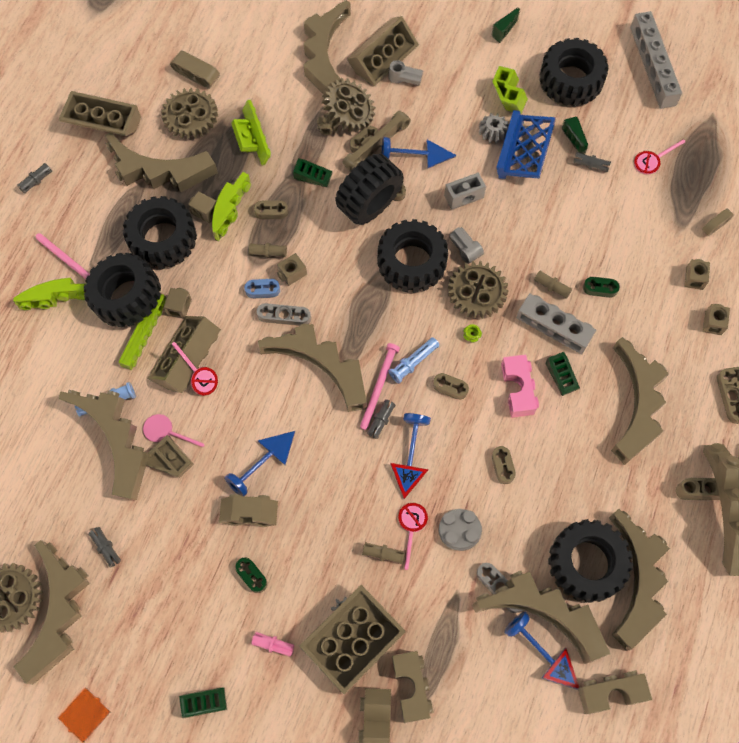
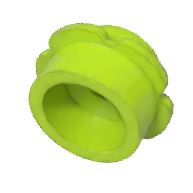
[463,324,482,342]

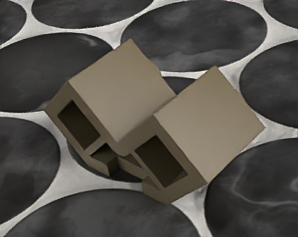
[219,494,278,527]
[359,688,391,743]

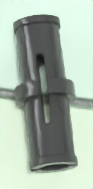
[573,152,611,173]
[17,163,52,194]
[367,399,396,439]
[89,527,121,568]

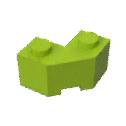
[492,66,528,113]

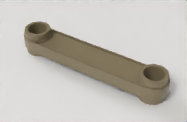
[343,110,411,171]

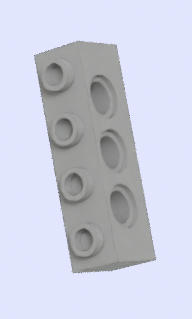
[516,293,596,355]

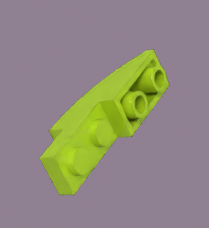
[212,172,251,241]
[13,278,87,310]

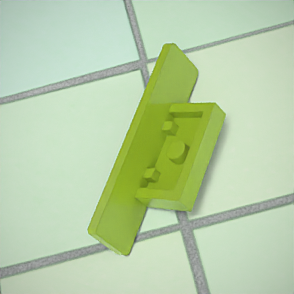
[231,100,271,165]

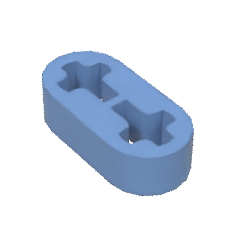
[244,279,280,299]

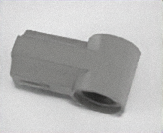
[389,60,423,86]
[449,227,484,264]

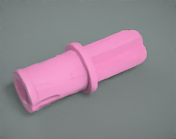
[252,631,295,656]

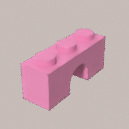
[501,355,539,418]

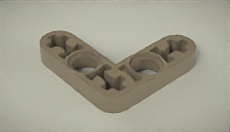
[717,367,739,424]

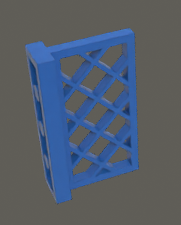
[496,110,556,179]

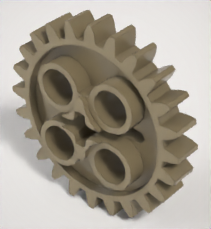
[322,78,376,132]
[161,88,218,139]
[448,261,509,319]
[0,563,43,633]

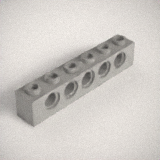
[630,11,682,109]

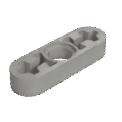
[257,303,311,326]
[477,563,523,613]

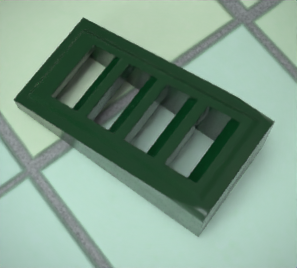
[492,7,520,43]
[562,116,588,154]
[293,158,333,187]
[545,352,580,396]
[179,687,227,718]

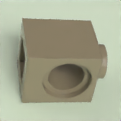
[189,191,217,223]
[277,253,307,286]
[684,259,710,290]
[164,288,192,319]
[703,304,730,335]

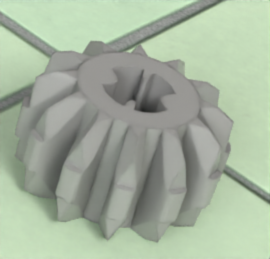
[479,113,509,144]

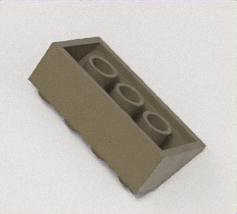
[347,16,419,86]
[59,91,141,136]
[147,316,221,393]

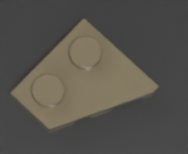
[146,435,194,478]

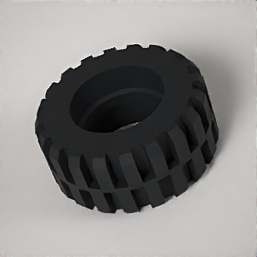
[539,38,609,106]
[335,154,404,225]
[123,196,197,269]
[377,219,448,293]
[84,253,161,327]
[548,519,633,603]

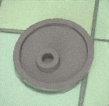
[439,509,482,551]

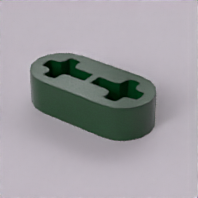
[583,277,620,298]
[235,557,267,593]

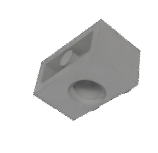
[444,172,486,210]

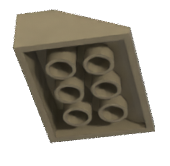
[299,585,406,695]

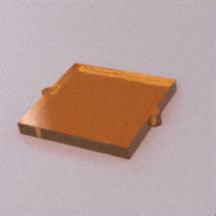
[58,688,111,743]

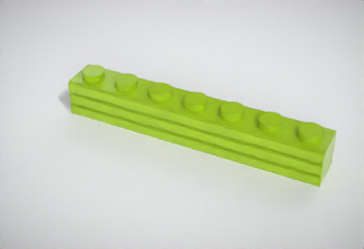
[118,294,167,370]

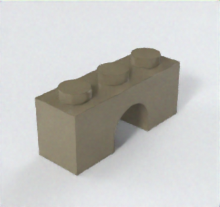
[392,651,433,723]
[578,670,652,714]

